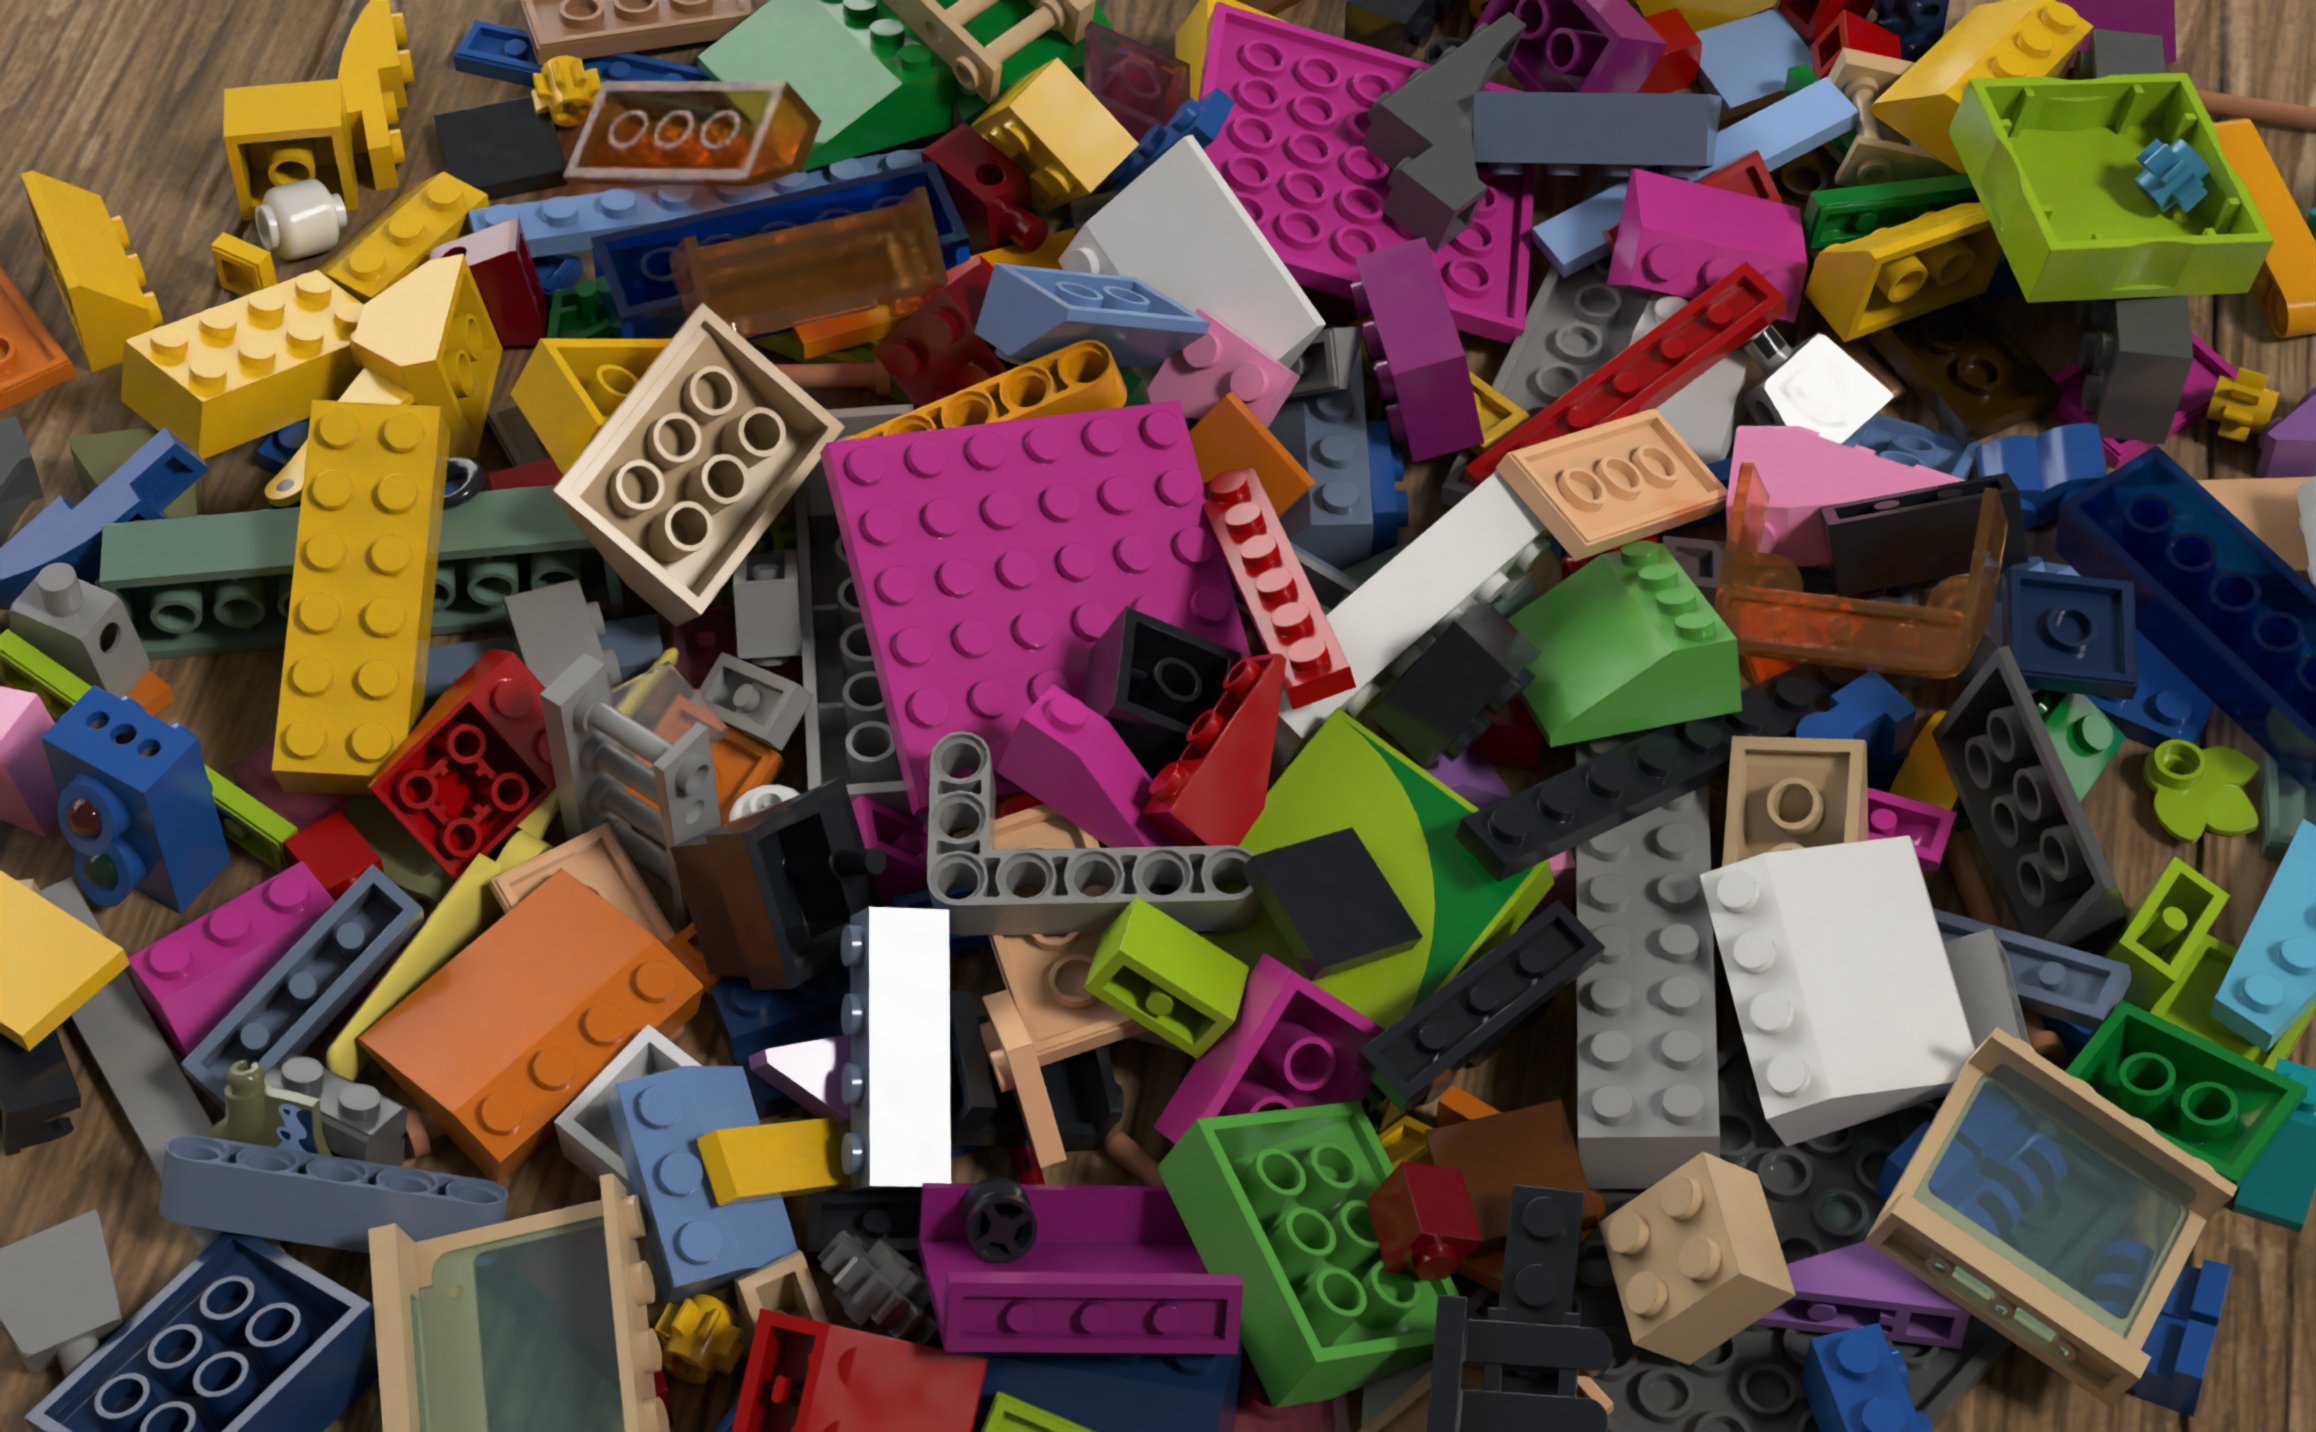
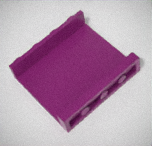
[918,1183,1243,1354]

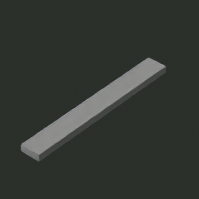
[40,877,286,1254]

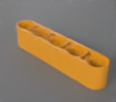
[2213,118,2316,339]
[844,340,1127,440]

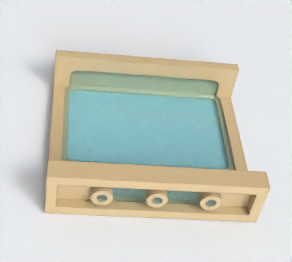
[1864,1027,2238,1406]
[368,1173,670,1432]

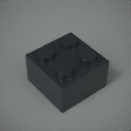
[1369,599,1542,769]
[1084,606,1241,780]

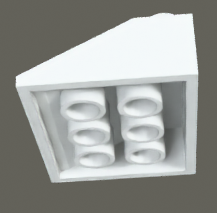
[1058,135,1326,431]
[1700,835,1975,1147]

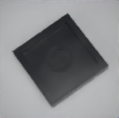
[434,96,570,200]
[1241,827,1423,981]

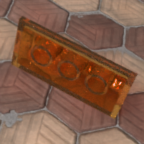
[563,81,822,186]

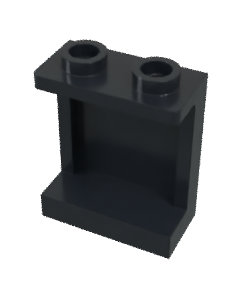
[950,990,1124,1150]

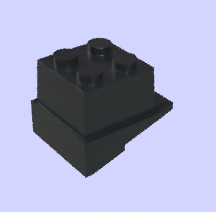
[670,776,887,990]

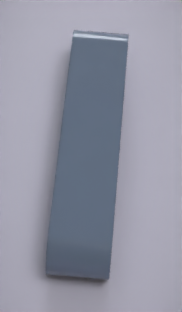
[159,1136,509,1269]

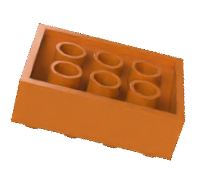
[358,868,704,1184]

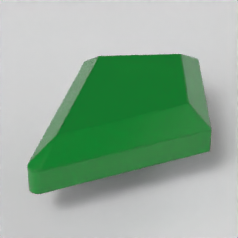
[547,278,625,339]

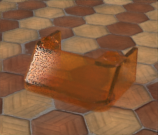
[668,186,949,341]
[1713,462,2009,679]

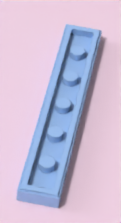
[1532,77,1860,278]

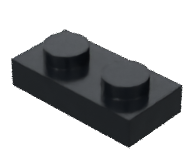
[806,1190,922,1266]

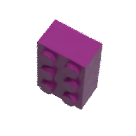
[1473,0,1668,93]
[1350,237,1484,463]

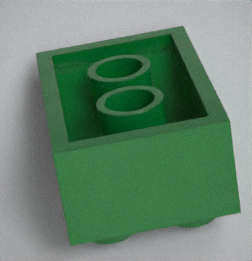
[2049,1000,2308,1189]

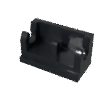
[0,1030,81,1156]

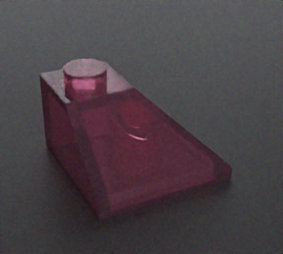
[1084,21,1190,153]

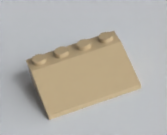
[550,303,845,627]

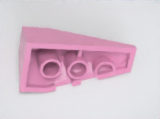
[1726,426,1965,567]

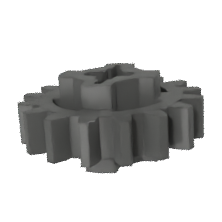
[818,1230,943,1349]

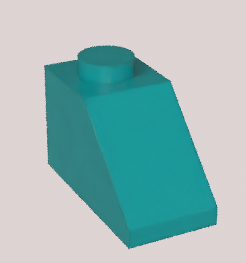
[2232,1058,2316,1233]

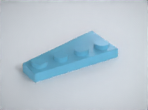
[2209,818,2316,1052]

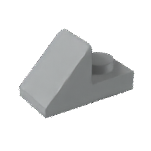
[691,652,814,753]

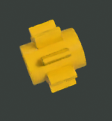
[531,55,603,127]
[2206,367,2280,444]
[654,1294,745,1384]

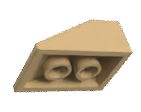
[1722,736,1868,867]

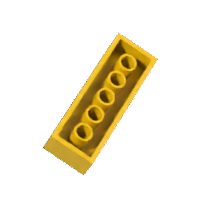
[271,400,451,796]

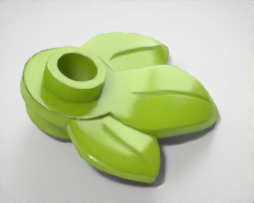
[2143,739,2260,844]

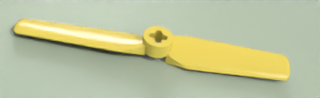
[325,647,679,1082]

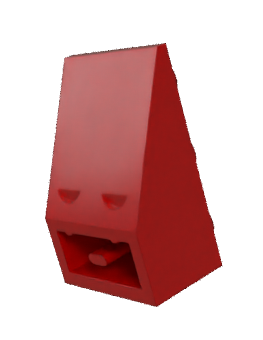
[367,648,556,882]
[732,1308,989,1432]

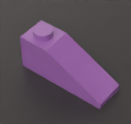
[1752,1241,1971,1349]

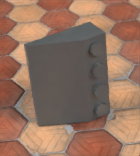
[1932,645,2127,952]

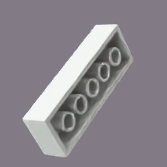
[1267,470,1551,791]

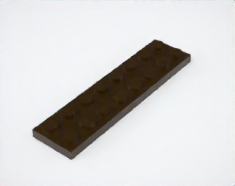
[1718,90,2063,446]

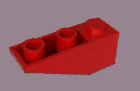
[1140,653,1287,846]

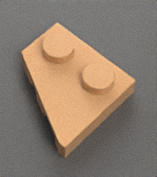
[979,989,1067,1169]

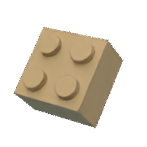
[1599,1151,1796,1365]

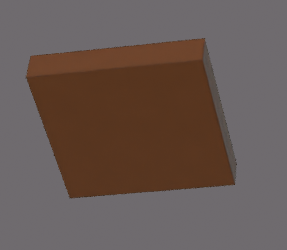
[1425,1099,1598,1258]

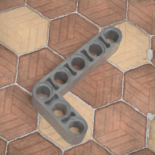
[927,731,1263,936]

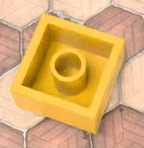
[223,79,358,221]

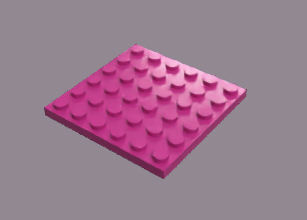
[1198,2,1536,345]
[820,400,1251,816]

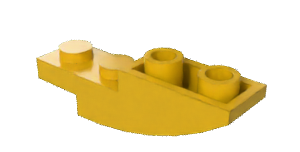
[338,0,415,191]

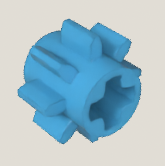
[2133,138,2210,213]

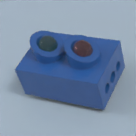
[41,685,231,914]

